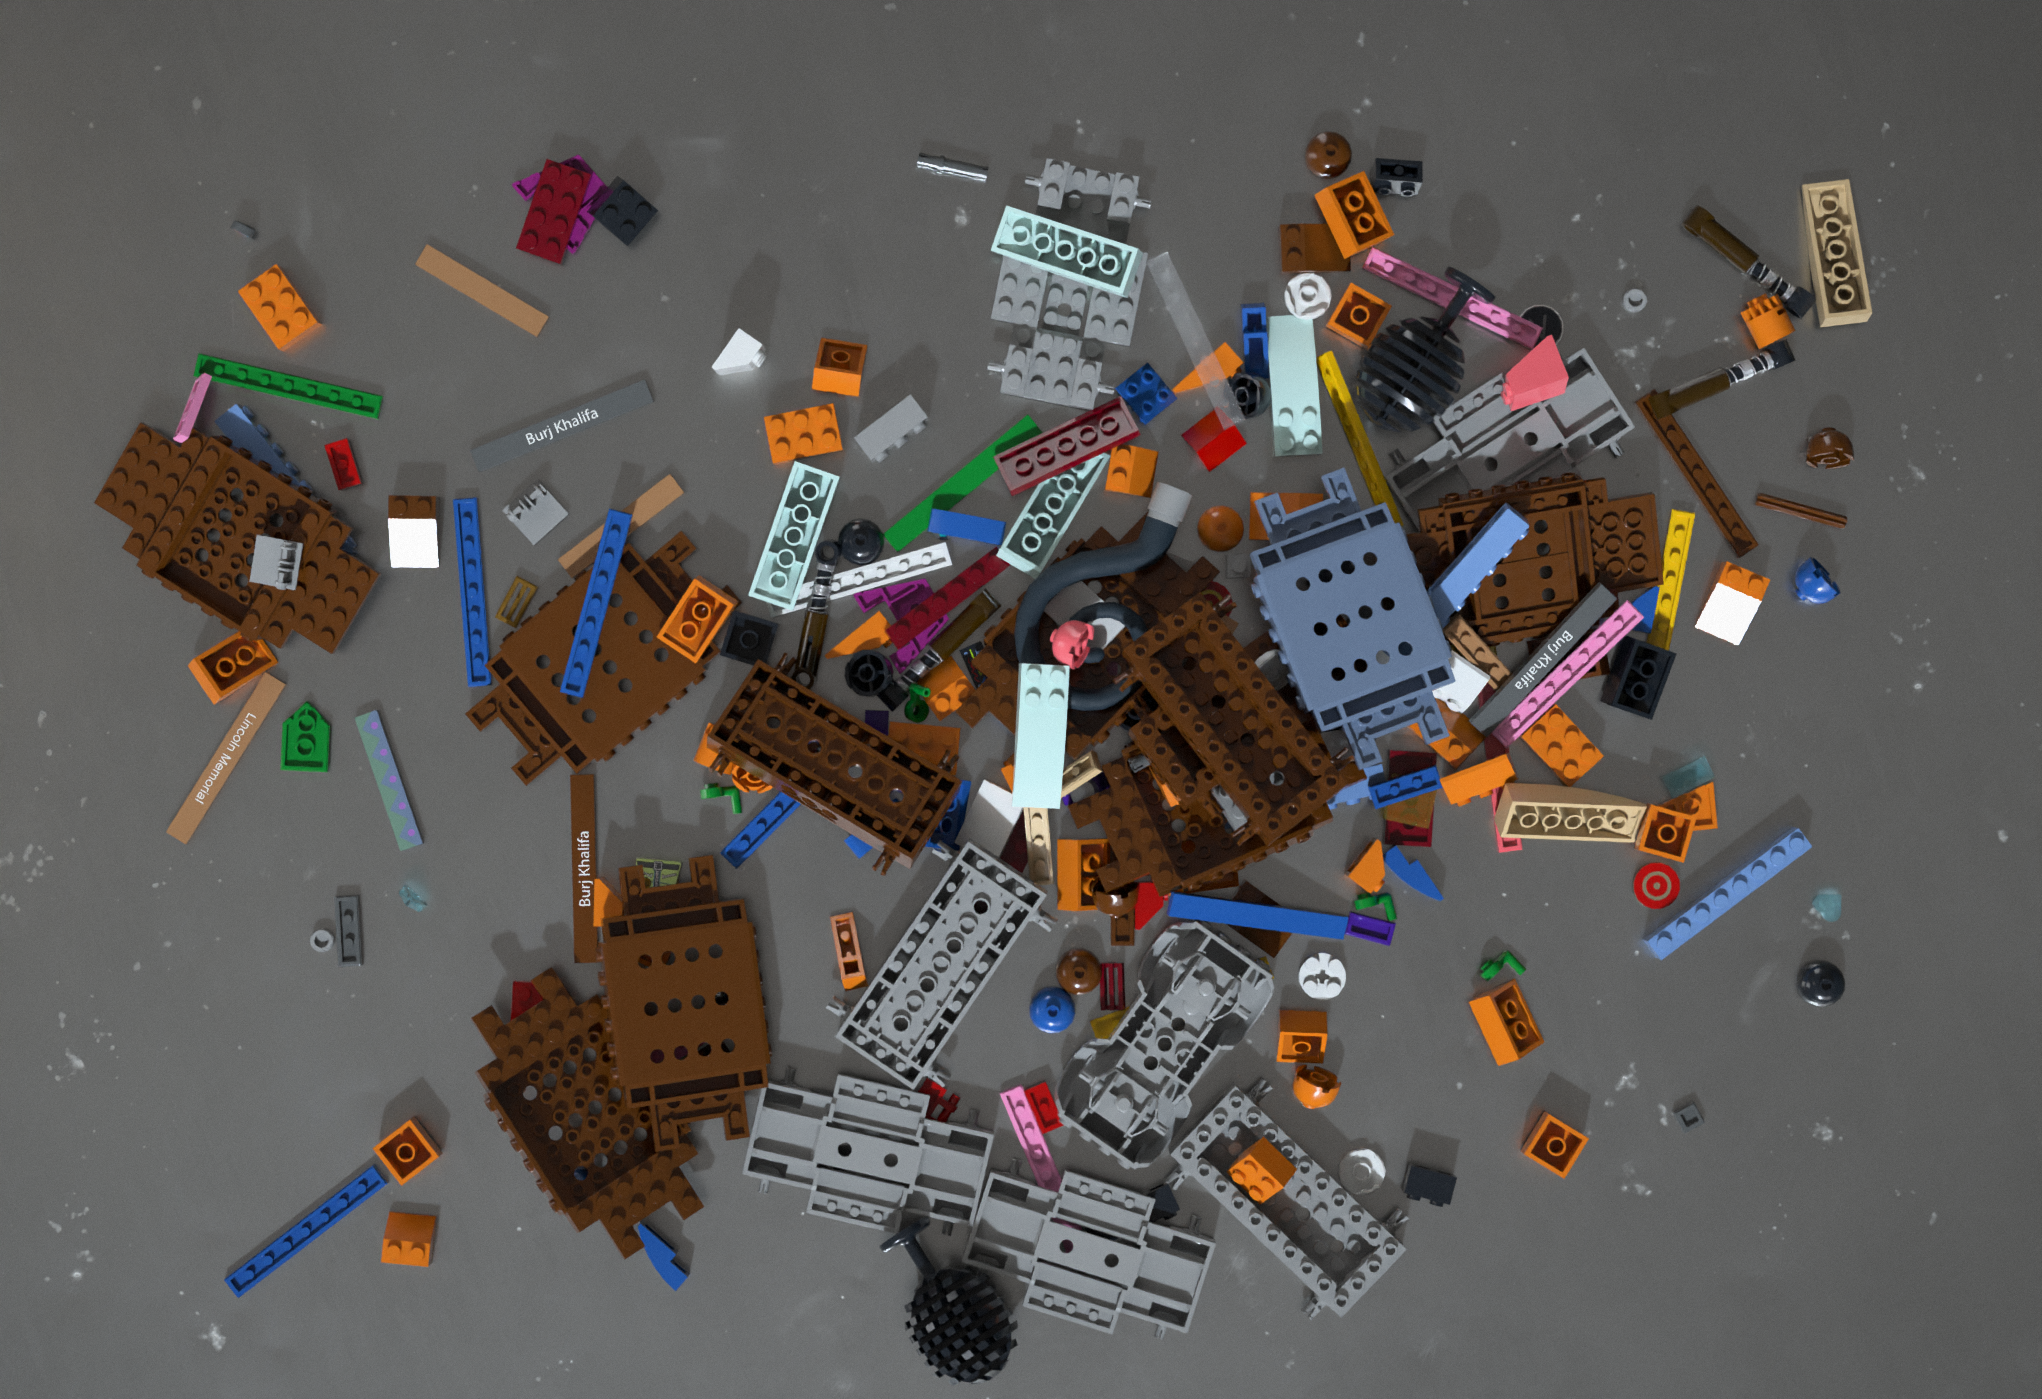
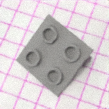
[502,479,569,545]
[249,535,303,590]

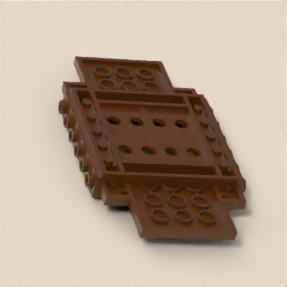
[94,422,381,654]
[1376,472,1664,647]

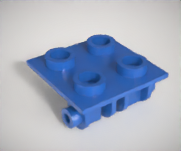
[1115,362,1178,424]

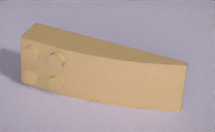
[1802,179,1872,327]
[1494,783,1647,843]

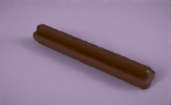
[1755,493,1847,529]

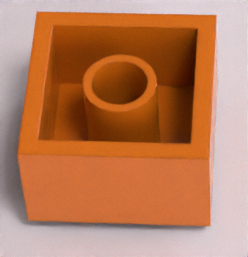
[1326,283,1392,349]
[1634,803,1697,863]
[1520,1111,1589,1179]
[372,1117,443,1186]
[1226,1136,1297,1204]

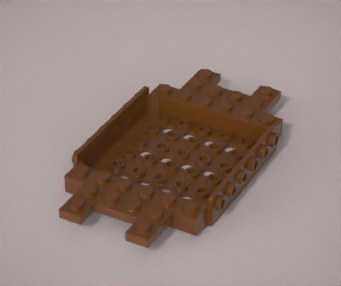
[955,510,1220,767]
[465,531,743,786]
[1068,719,1367,897]
[595,855,772,1152]
[470,967,704,1260]

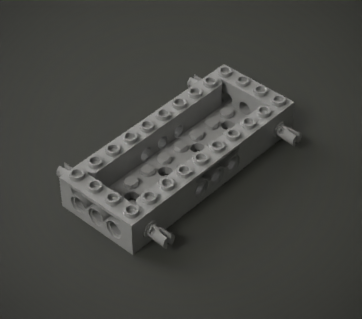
[826,838,1058,1090]
[1165,1078,1409,1321]

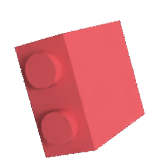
[1501,335,1569,411]

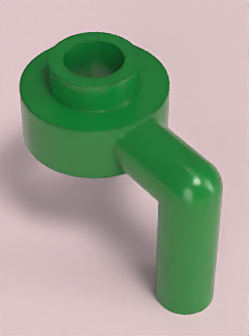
[904,683,931,723]
[700,783,742,814]
[1354,892,1397,921]
[1480,950,1526,982]

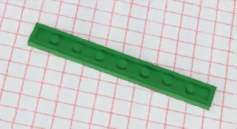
[193,353,384,419]
[883,415,1043,552]

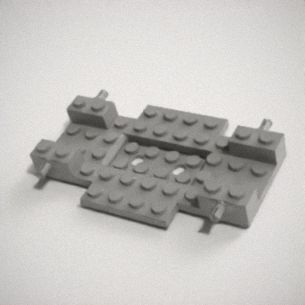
[988,158,1152,411]
[1384,346,1635,531]
[742,1067,994,1236]
[962,1159,1216,1340]

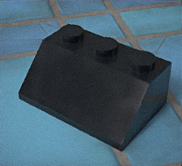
[1600,635,1677,720]

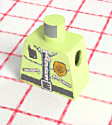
[636,858,683,888]

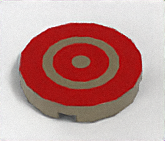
[1632,862,1680,909]

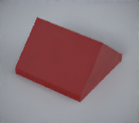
[1181,407,1247,472]

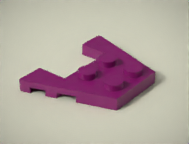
[512,154,608,255]
[853,579,949,674]

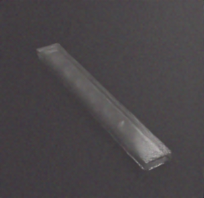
[1146,252,1245,430]

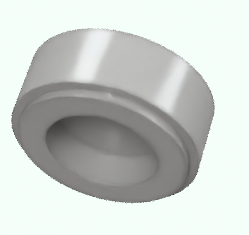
[1622,288,1647,312]
[310,928,335,952]

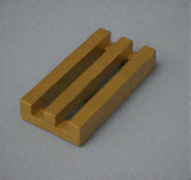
[495,576,538,628]

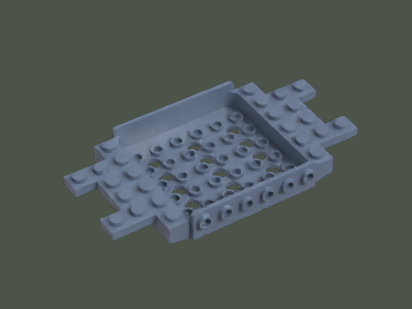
[1250,468,1456,770]

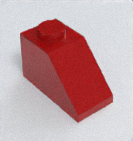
[1134,881,1168,930]

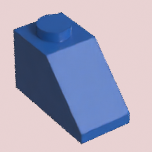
[1630,586,1660,634]

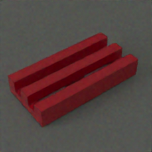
[1100,963,1126,1011]

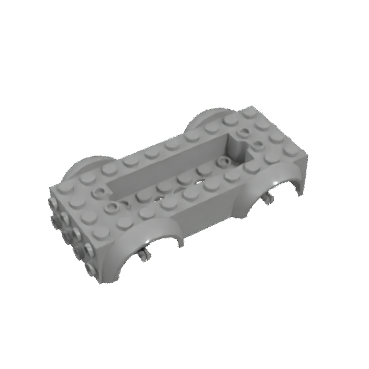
[1055,919,1275,1170]

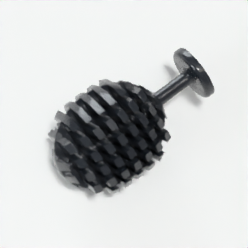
[1356,266,1496,433]
[879,1216,1018,1386]

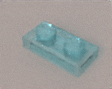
[1661,756,1715,798]

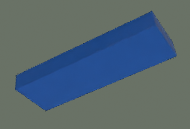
[1368,765,1443,809]

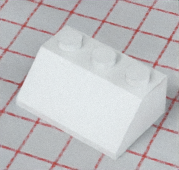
[712,328,767,375]
[1432,650,1491,714]

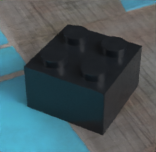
[587,176,658,246]
[720,610,780,666]

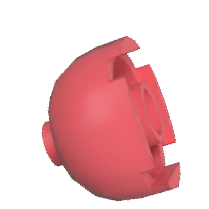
[1050,620,1094,669]

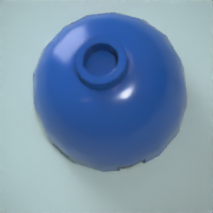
[1795,557,1841,604]
[1029,986,1076,1034]

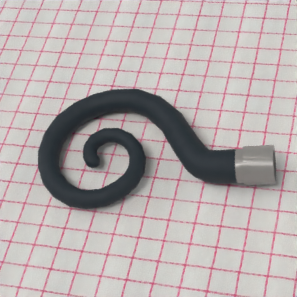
[1014,482,1193,711]

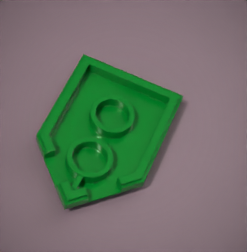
[280,701,330,772]

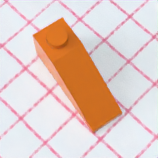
[1171,342,1244,394]
[824,611,892,659]
[830,912,868,991]

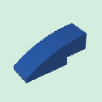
[1241,303,1269,379]
[927,508,1006,545]
[1382,845,1444,901]
[638,1221,690,1291]

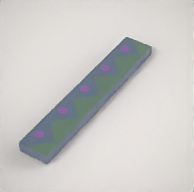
[355,710,424,851]

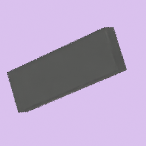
[334,895,363,967]

